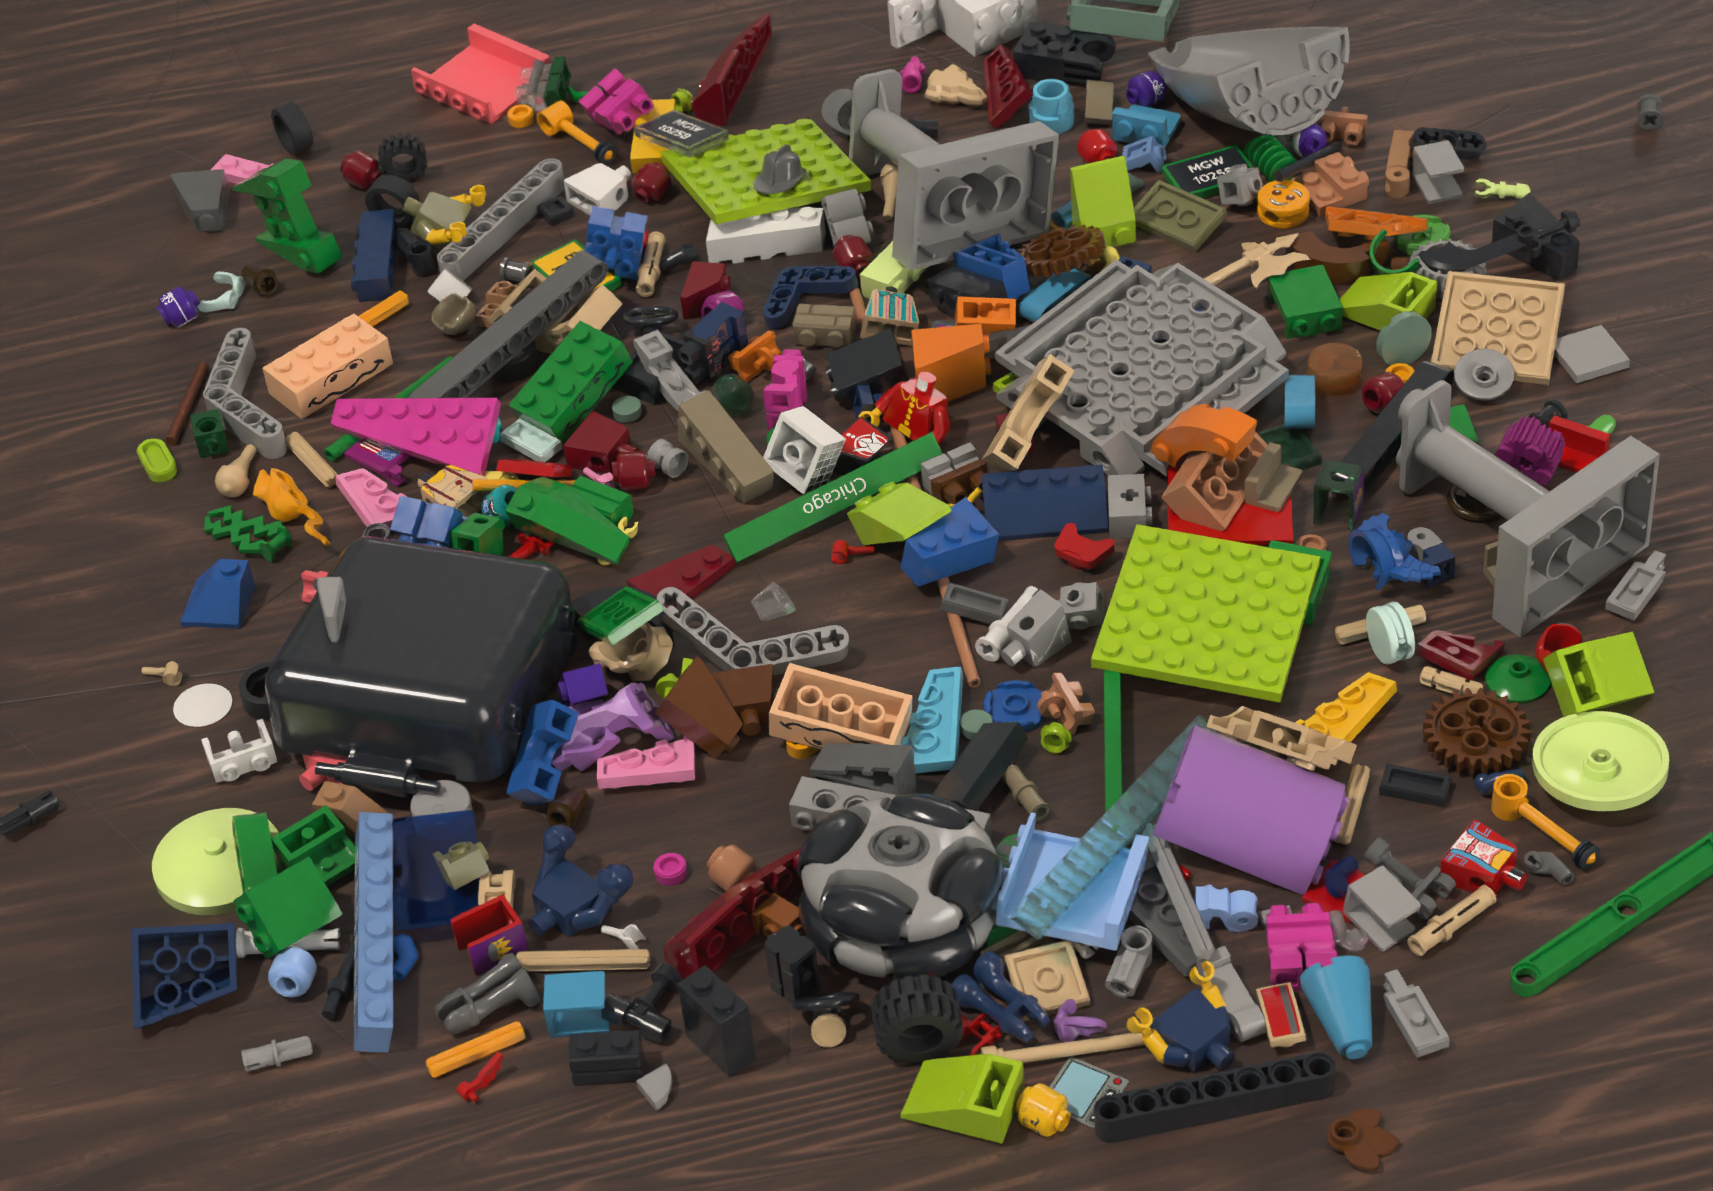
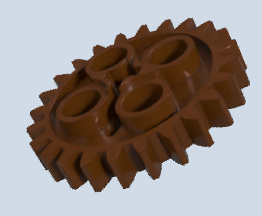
[1017,225,1106,278]
[1422,688,1531,776]

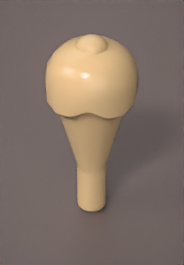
[880,162,898,221]
[215,444,257,498]

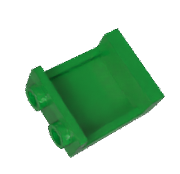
[1267,265,1343,339]
[233,857,343,958]

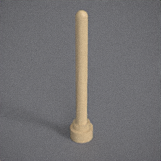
[980,1033,1145,1063]

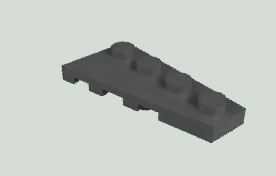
[1128,861,1196,977]

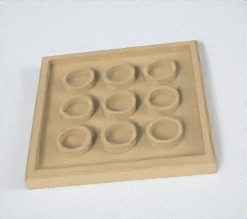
[1431,271,1565,385]

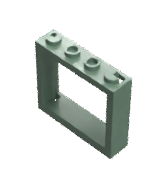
[1066,0,1180,42]

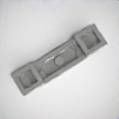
[633,330,706,412]

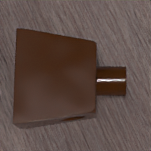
[713,664,776,736]

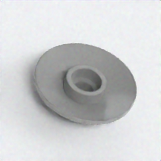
[1454,349,1514,400]

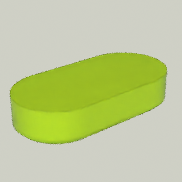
[137,438,177,482]

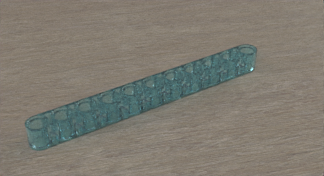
[1011,715,1218,940]

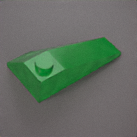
[505,476,631,565]

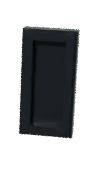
[1379,763,1452,808]

